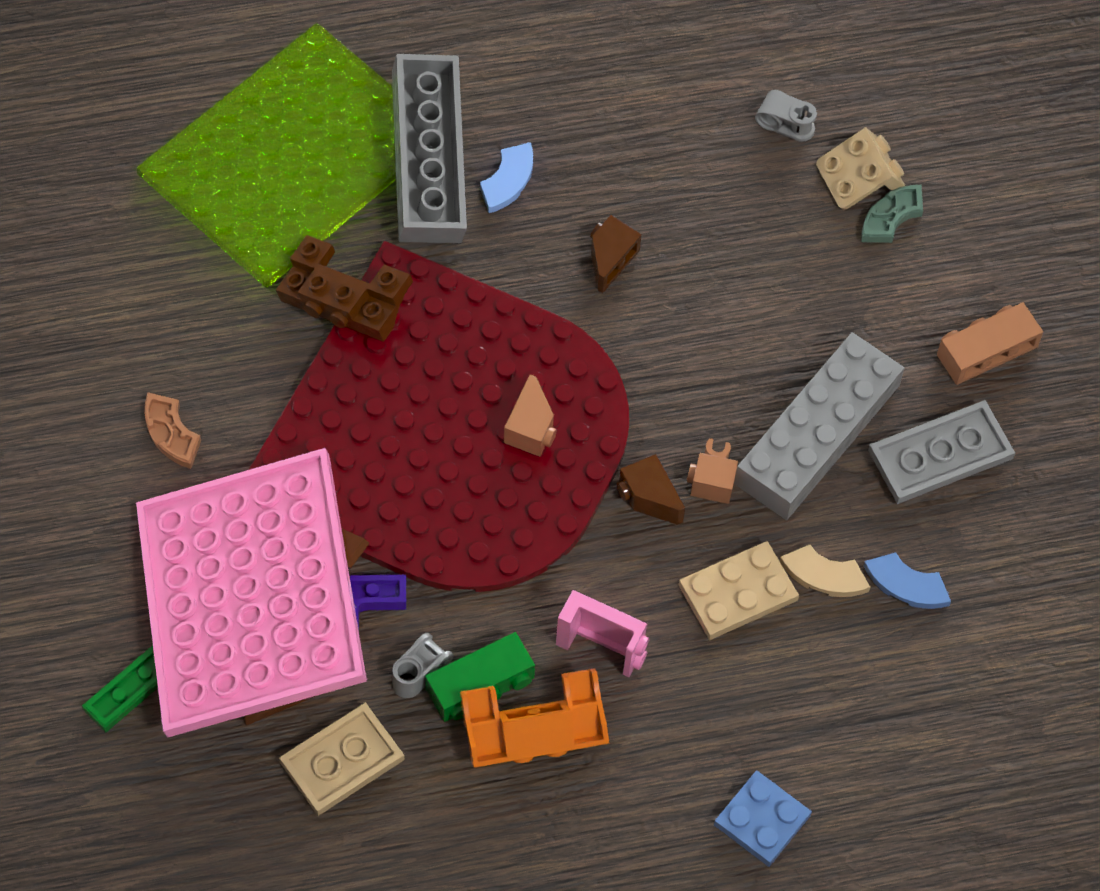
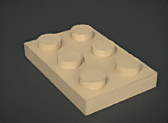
[679,541,799,640]
[279,702,404,816]

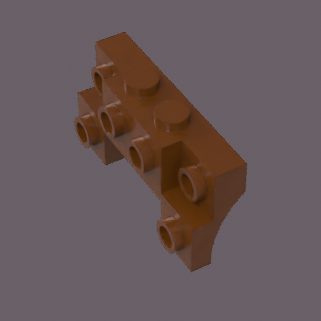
[276,235,413,342]

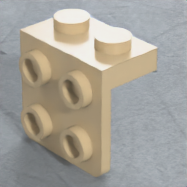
[816,127,905,210]

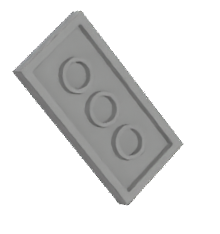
[868,400,1015,504]

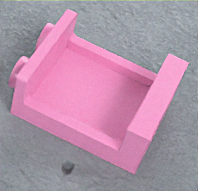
[556,590,649,677]

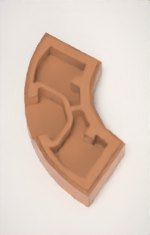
[145,393,201,469]

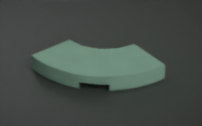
[861,184,923,243]

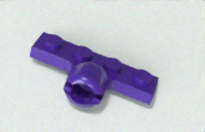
[349,575,406,631]

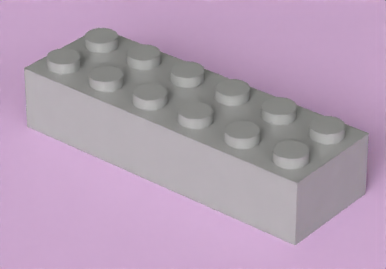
[392,54,467,243]
[734,332,905,521]

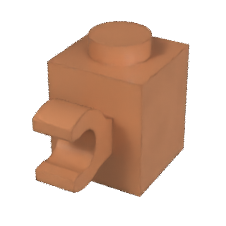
[687,439,738,504]

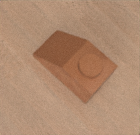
[504,375,557,457]

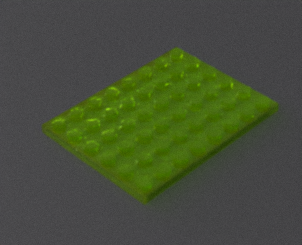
[136,23,396,289]

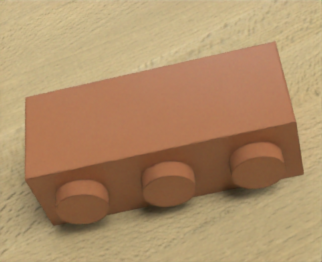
[937,302,1043,385]

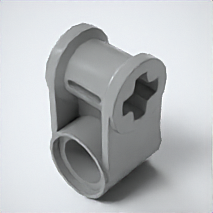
[755,90,817,142]
[392,633,454,698]

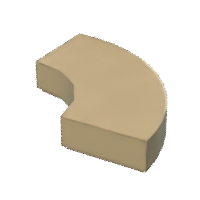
[780,545,870,597]

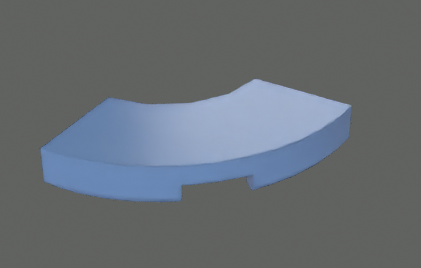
[864,552,951,609]

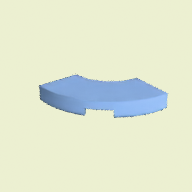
[480,142,533,213]

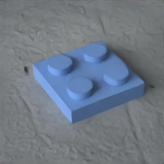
[714,770,812,867]

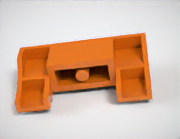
[460,668,609,768]

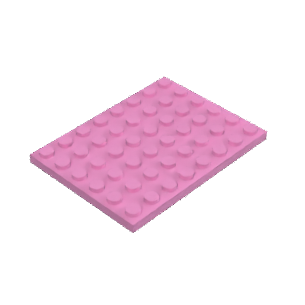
[136,448,367,737]

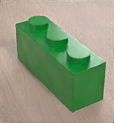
[425,632,535,722]

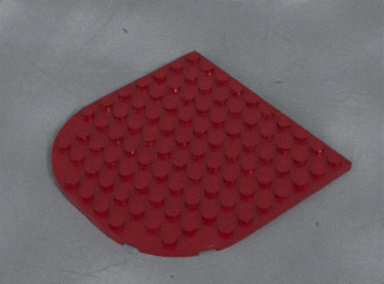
[249,240,629,592]

